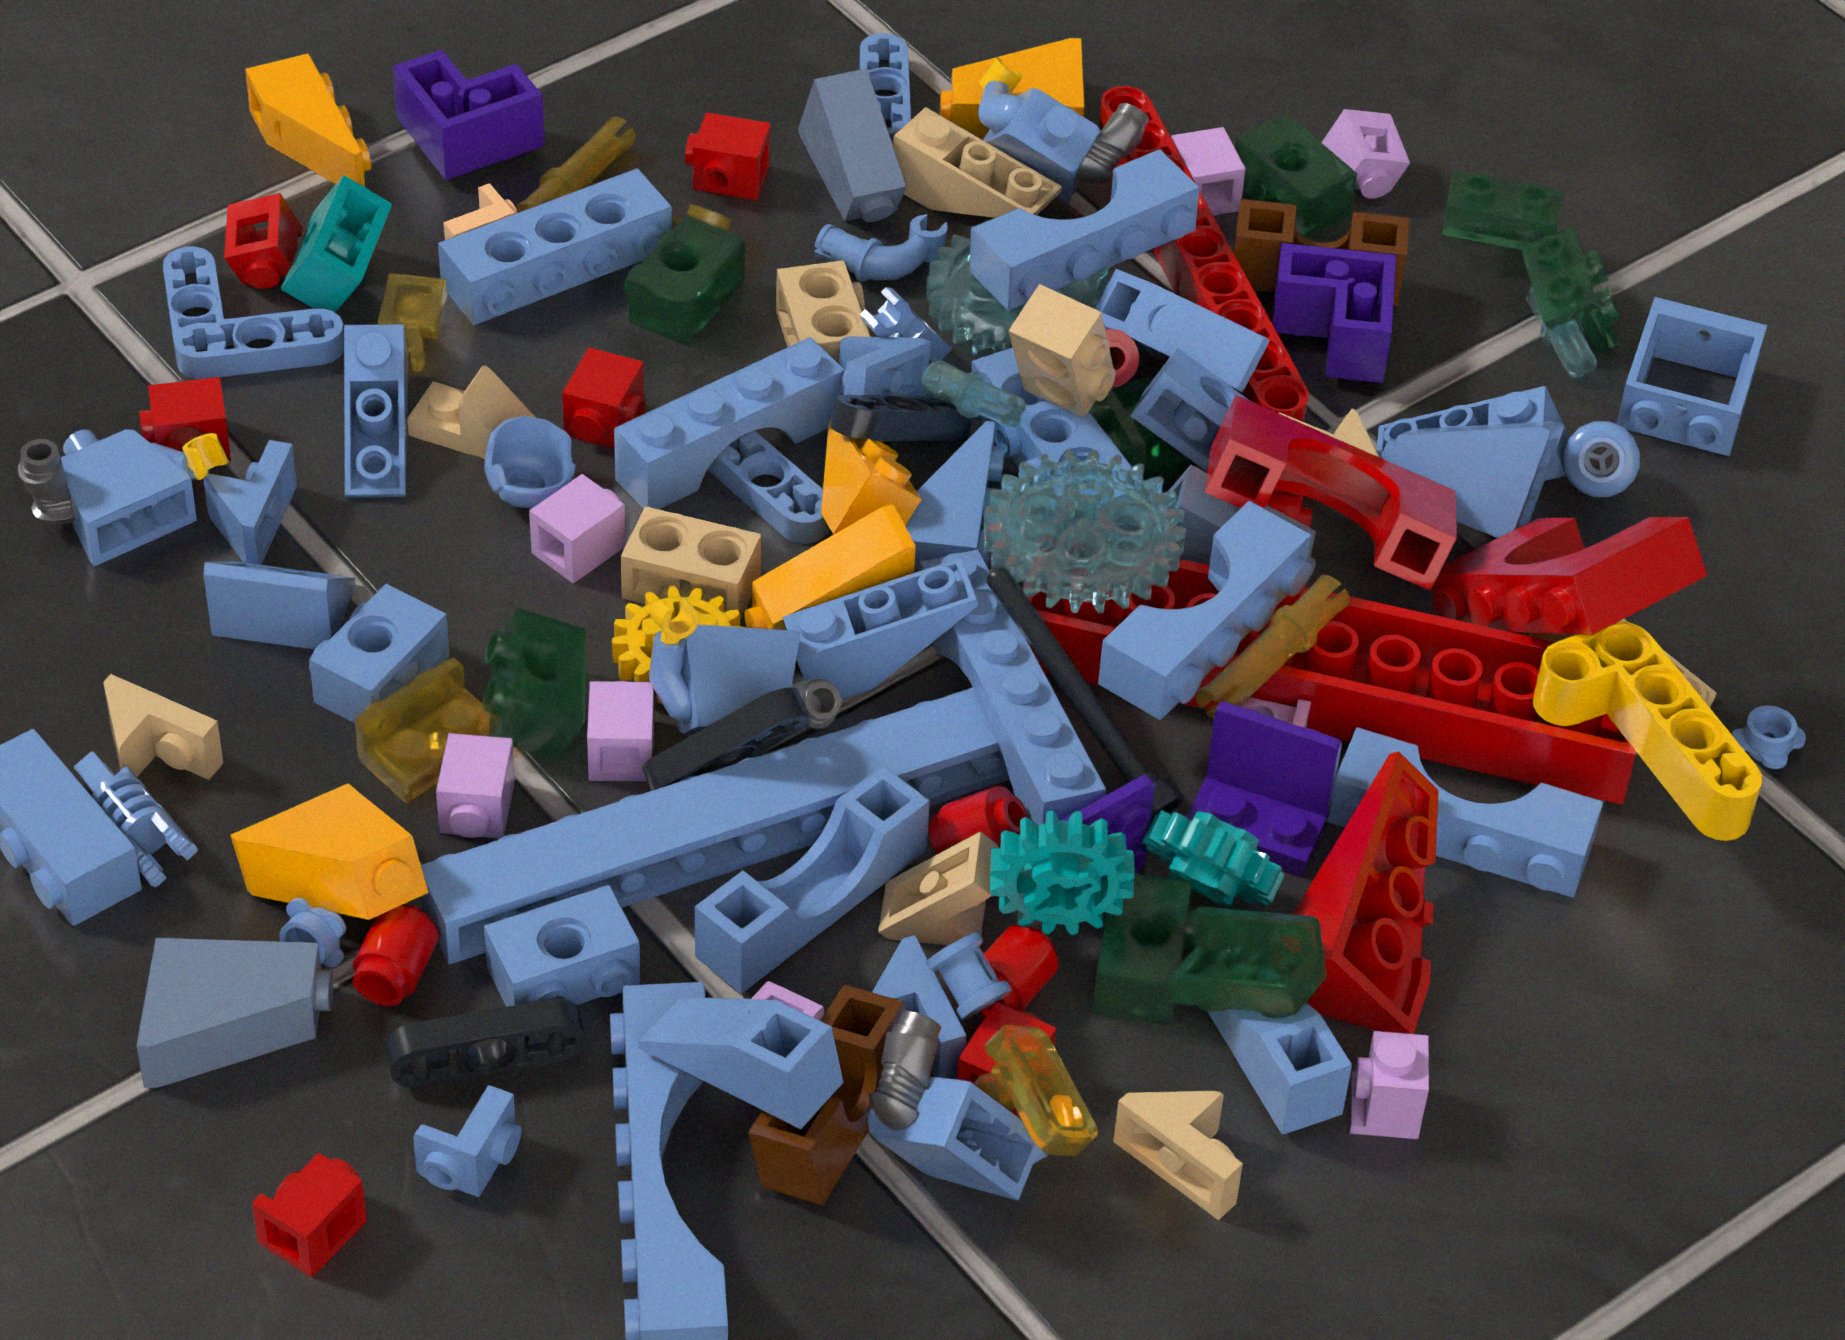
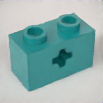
[281,175,392,312]

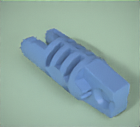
[74,751,198,887]

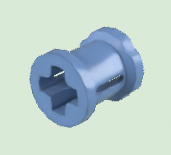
[926,931,1012,1021]

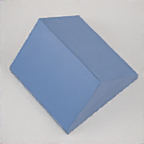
[203,561,356,649]

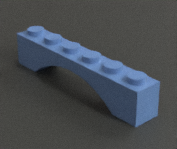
[919,550,1106,825]
[610,982,728,1340]

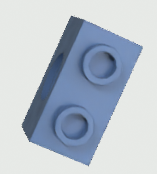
[1131,348,1250,471]
[309,584,450,734]
[484,885,640,1007]

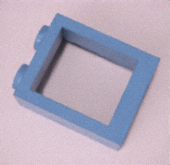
[1616,297,1767,456]

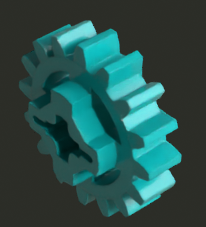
[990,811,1135,935]
[1143,811,1285,906]

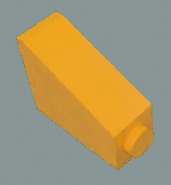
[940,38,1084,140]
[745,504,916,661]
[230,784,429,920]

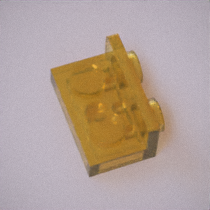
[355,658,506,803]

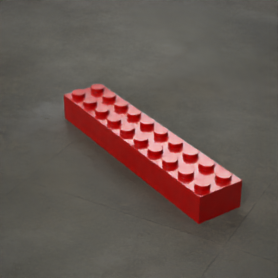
[1022,529,1636,805]

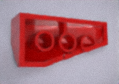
[1271,751,1439,1034]

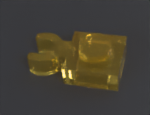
[378,273,448,371]

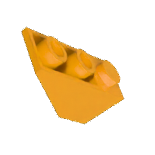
[245,54,371,187]
[821,418,922,534]

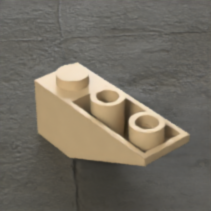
[892,107,1062,218]

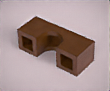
[1234,199,1410,306]
[748,985,906,1205]

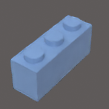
[0,728,142,926]

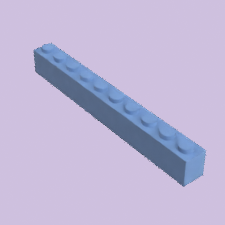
[420,687,1010,965]

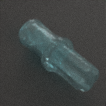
[1526,280,1597,379]
[921,360,1026,428]

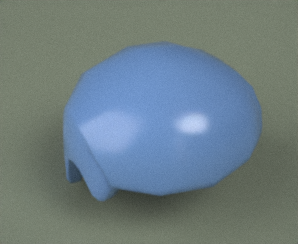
[484,416,576,509]

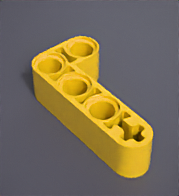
[1533,621,1762,841]

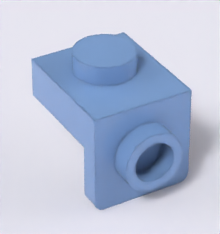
[413,1085,521,1197]

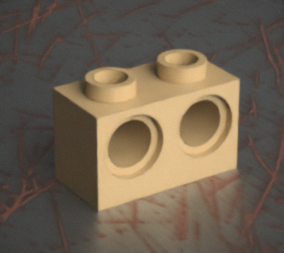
[776,260,877,364]
[1009,284,1116,418]
[621,506,761,621]

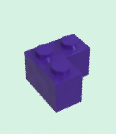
[393,50,544,180]
[1272,243,1396,383]

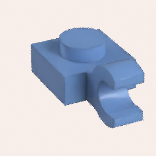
[860,287,952,365]

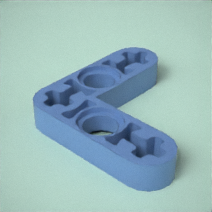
[163,246,344,379]

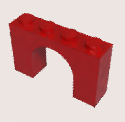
[1204,395,1457,590]
[1432,517,1707,635]

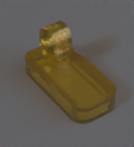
[974,1025,1098,1156]

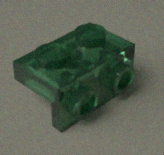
[1442,170,1565,256]
[1522,225,1621,353]
[1089,378,1196,484]
[1168,907,1327,1018]

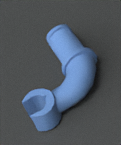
[814,214,948,282]

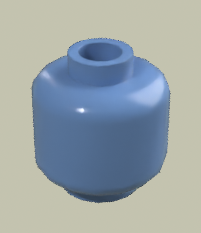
[1563,421,1640,497]

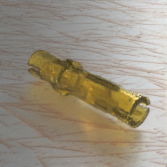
[516,117,636,213]
[1196,575,1350,720]

